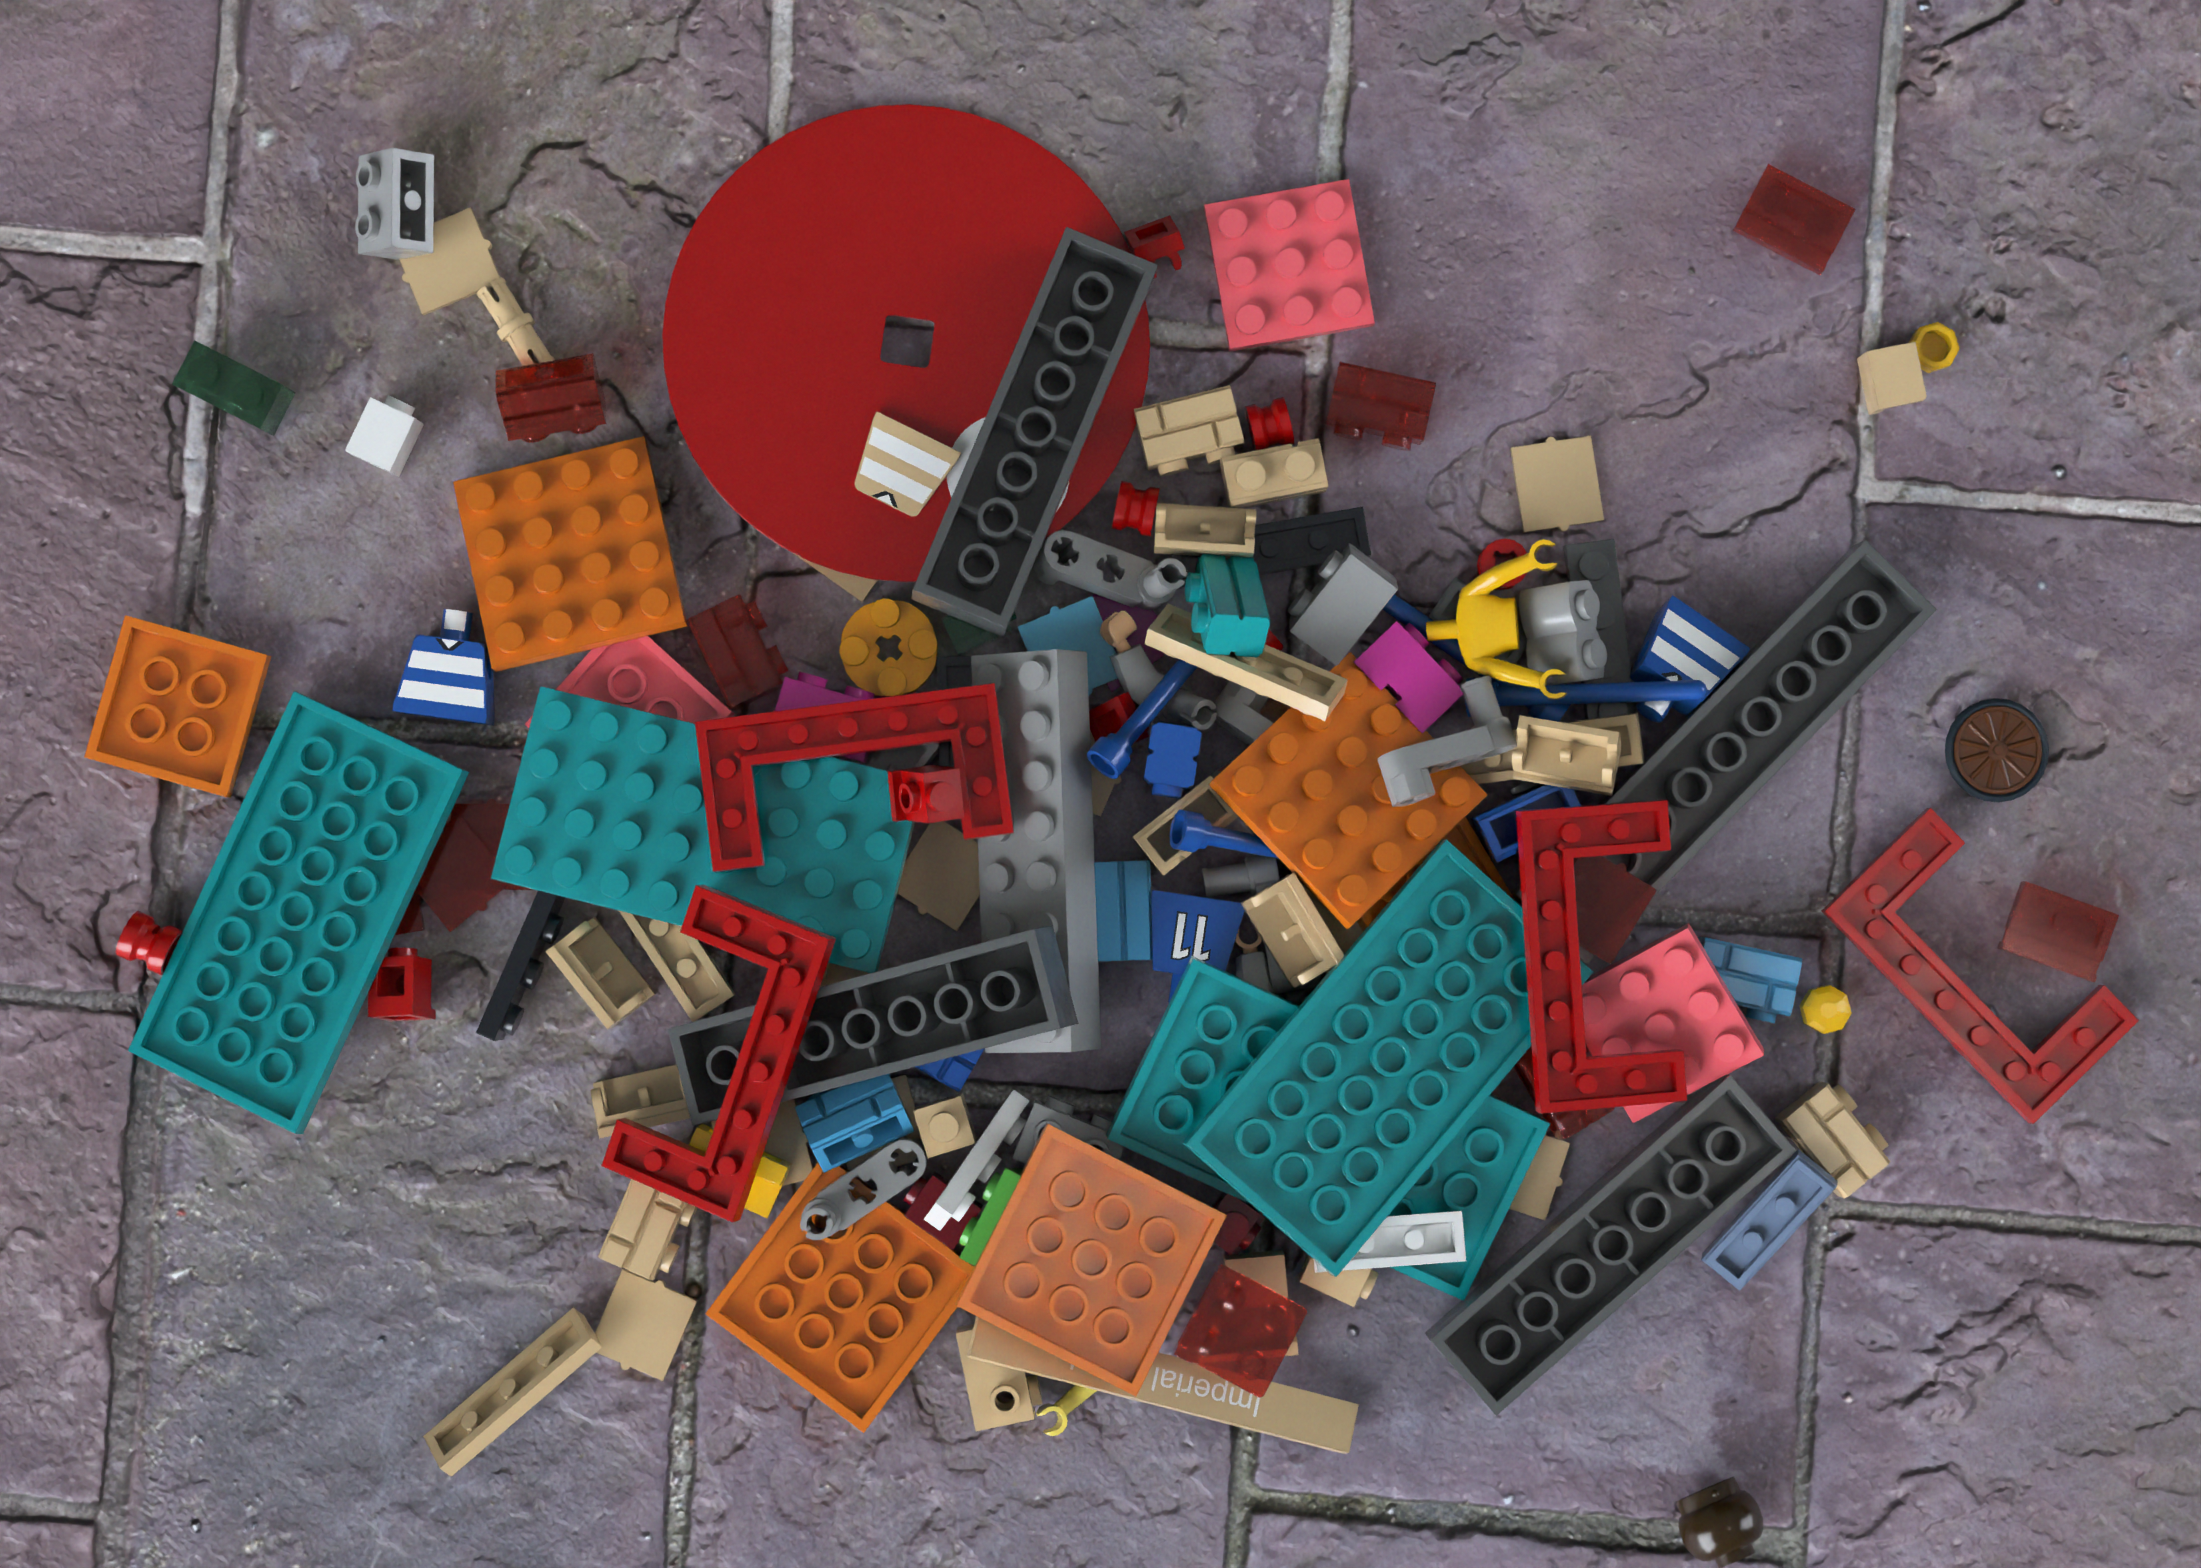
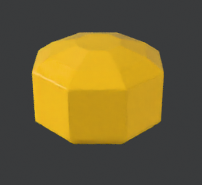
[1909,322,1960,373]
[1799,985,1852,1034]

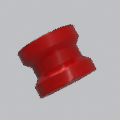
[1245,397,1295,451]
[1112,481,1160,536]
[1476,538,1528,591]

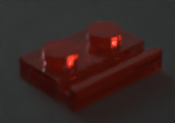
[1733,164,1856,275]
[1997,881,2119,983]

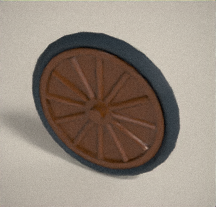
[1945,698,2049,803]

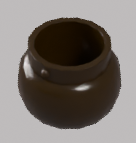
[1675,1476,1764,1568]

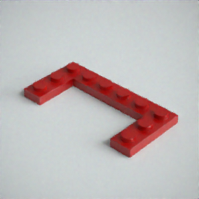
[695,683,1014,872]
[1516,800,1687,1114]
[1821,808,2139,1124]
[602,884,836,1223]

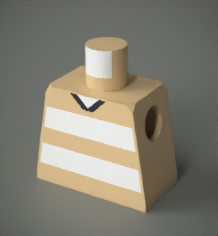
[854,412,961,517]

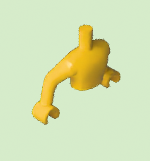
[1426,539,1568,700]

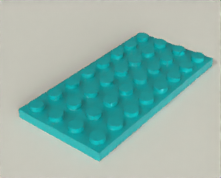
[491,686,915,973]
[128,691,469,1134]
[1183,839,1593,1277]
[1106,956,1550,1301]

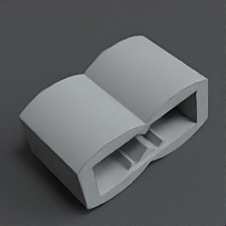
[1519,580,1607,685]

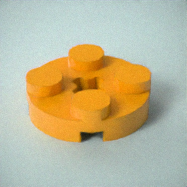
[839,598,938,697]

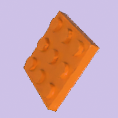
[84,615,272,798]

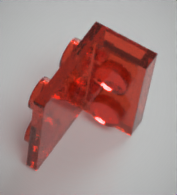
[1173,1262,1307,1398]

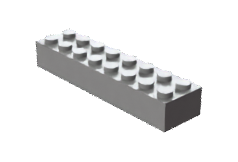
[971,649,1101,1053]

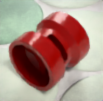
[116,911,183,975]

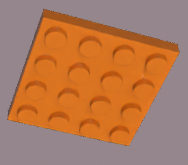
[453,436,688,672]
[1209,652,1488,930]
[955,1123,1227,1397]
[705,1163,974,1433]

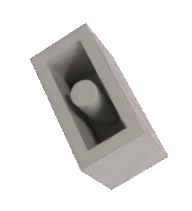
[1288,543,1398,666]

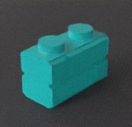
[1185,554,1270,657]

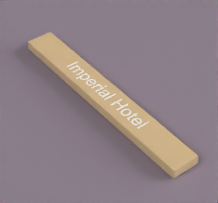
[967,1316,1359,1454]

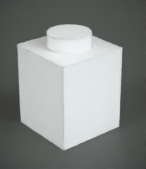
[345,395,424,477]

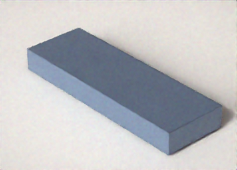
[1701,1149,1837,1291]

